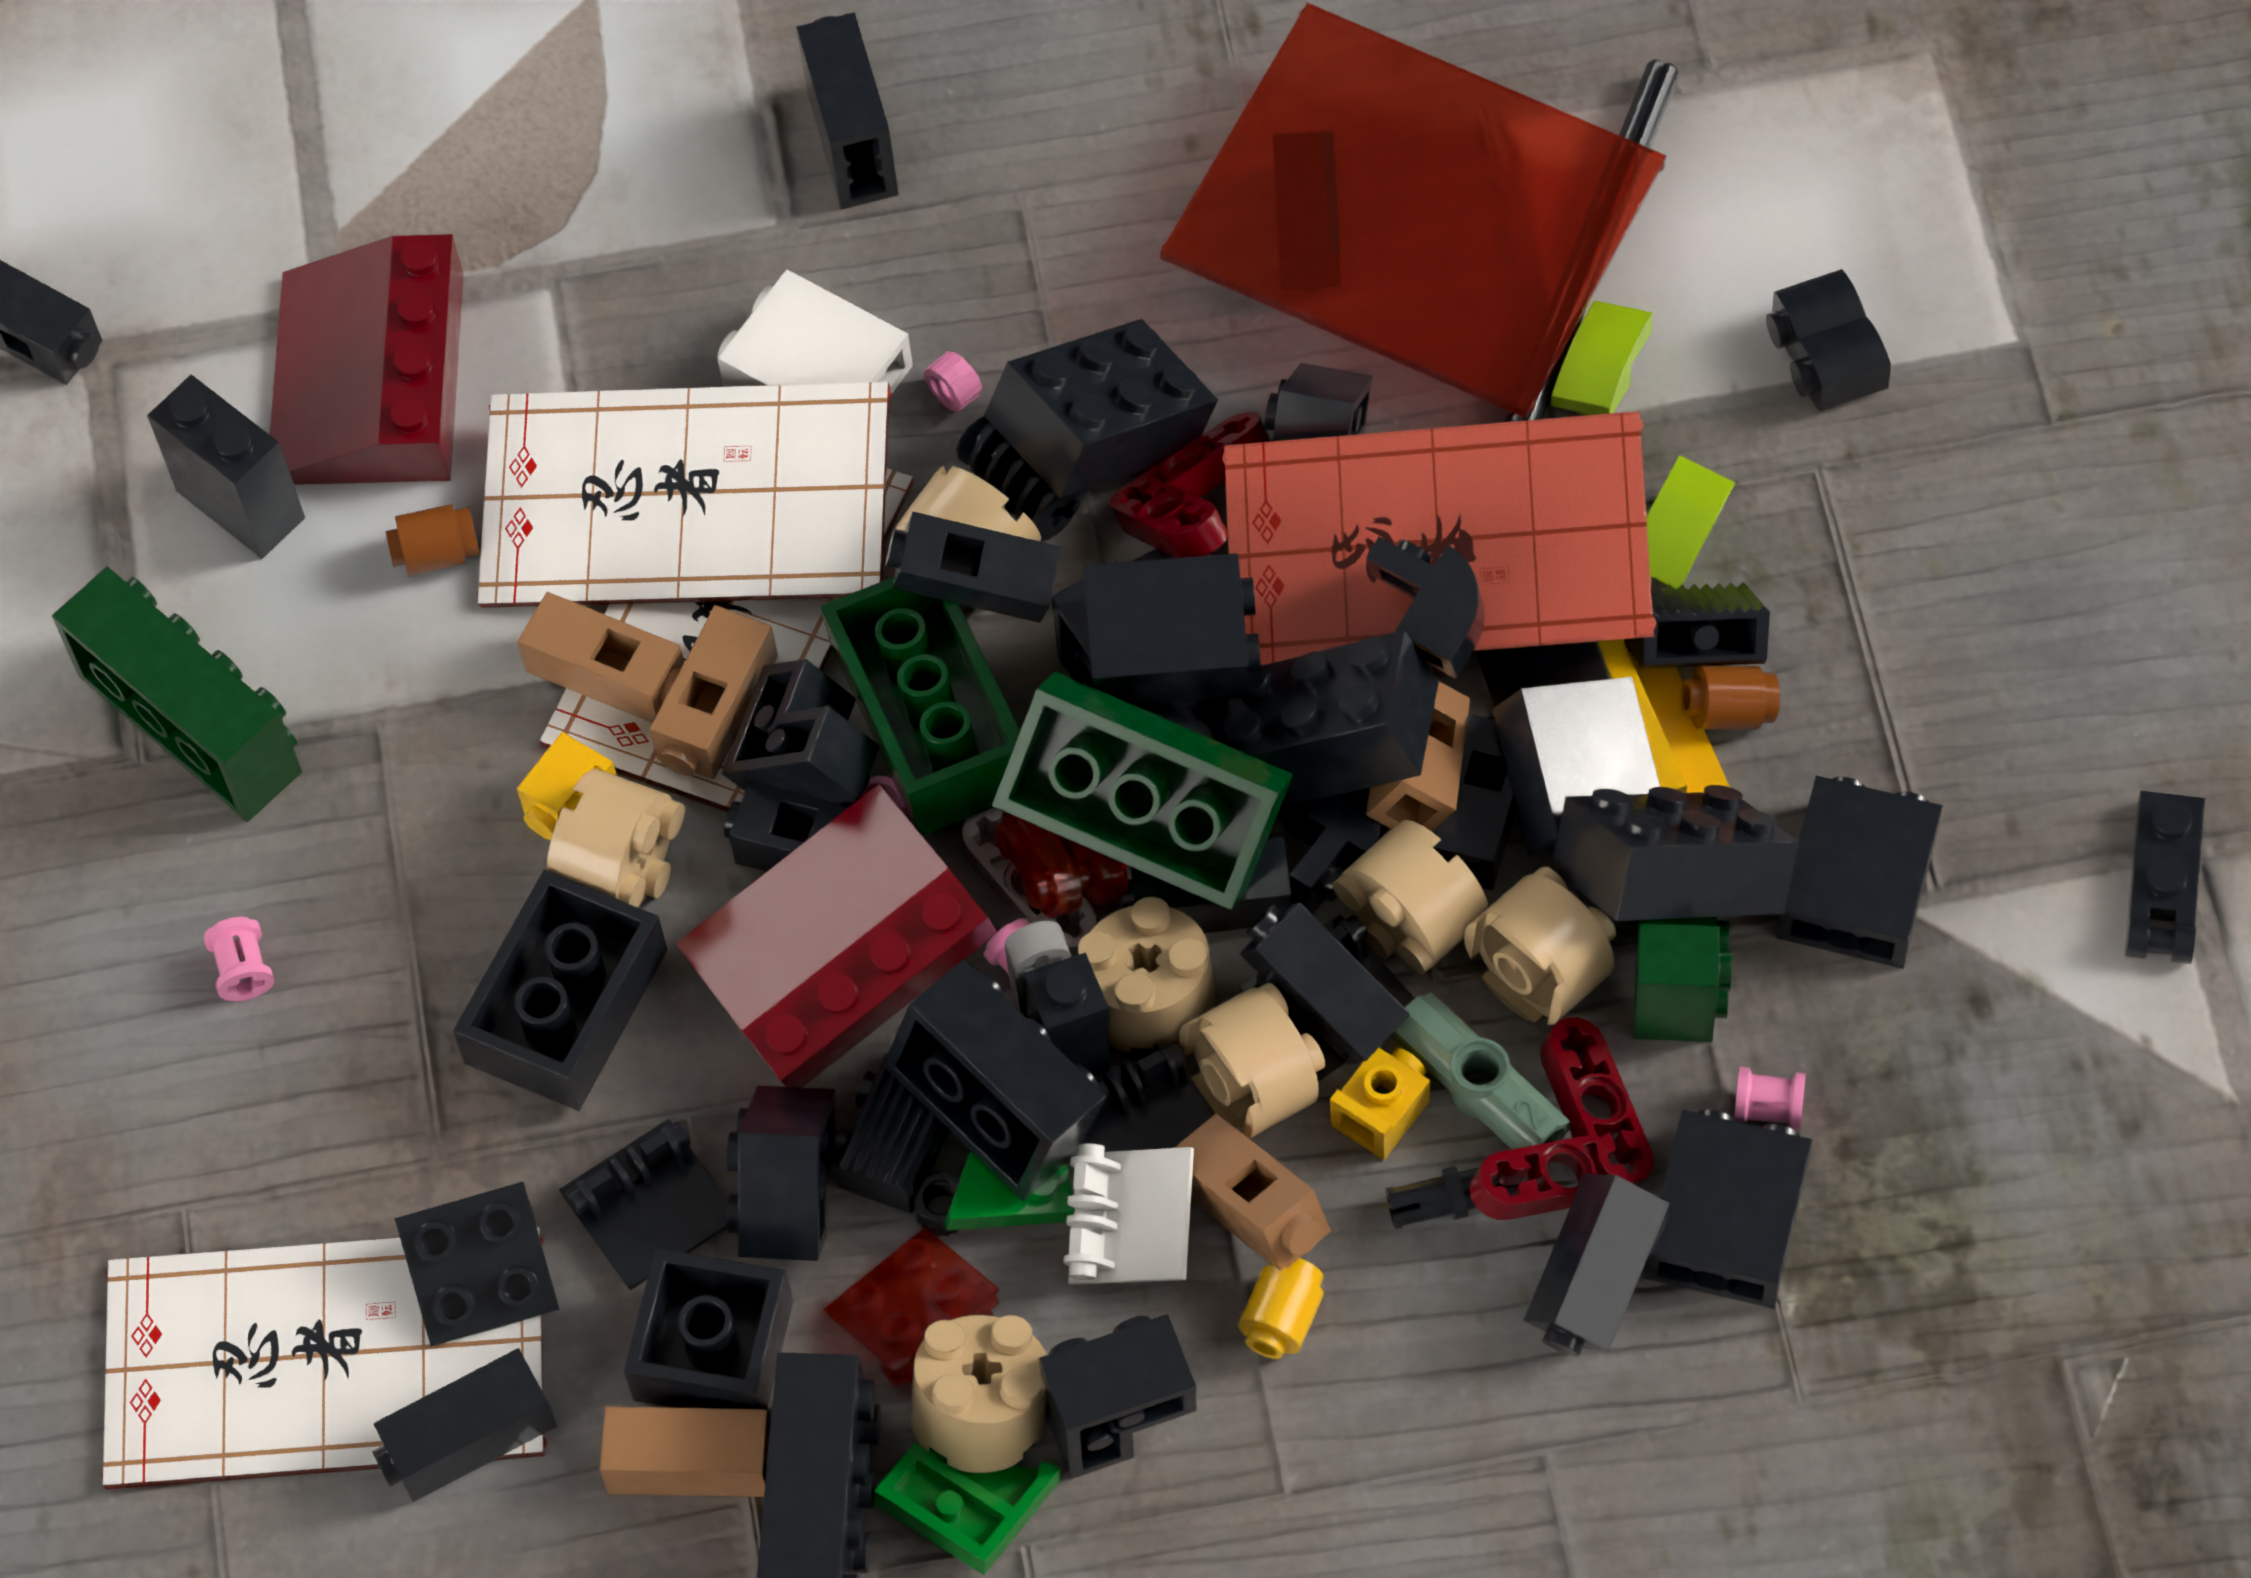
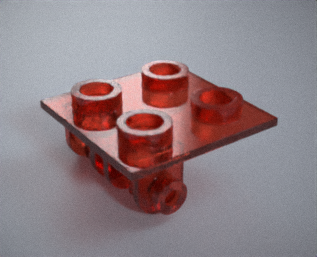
[823,1227,1000,1387]

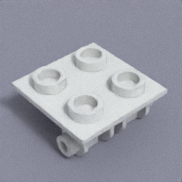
[1064,1144,1194,1285]

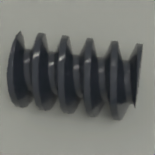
[956,416,1088,542]

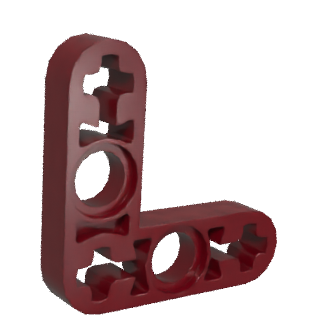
[1109,412,1272,558]
[1469,1017,1654,1220]

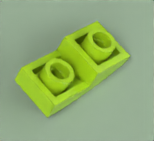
[1551,300,1652,418]
[1647,455,1735,590]

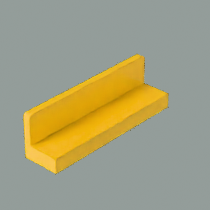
[1598,639,1730,793]

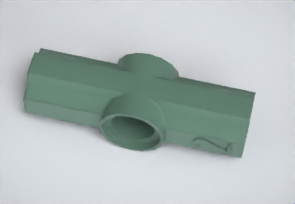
[1391,992,1570,1149]

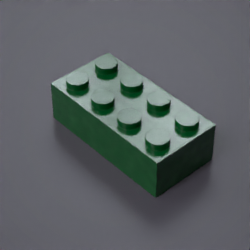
[51,566,302,822]
[820,576,1020,836]
[992,672,1293,910]

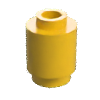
[1238,1258,1324,1359]

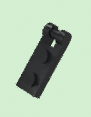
[2125,790,2205,964]

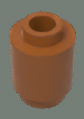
[385,504,480,577]
[1681,666,1780,730]

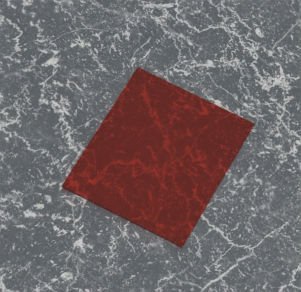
[1160,2,1667,419]

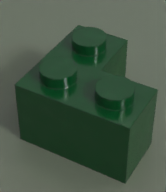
[1634,917,1732,1042]

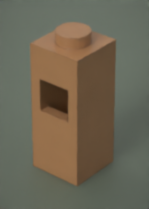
[517,591,684,723]
[650,605,778,780]
[1366,682,1470,832]
[1174,1113,1331,1271]
[600,1406,771,1497]

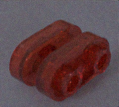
[995,811,1128,918]

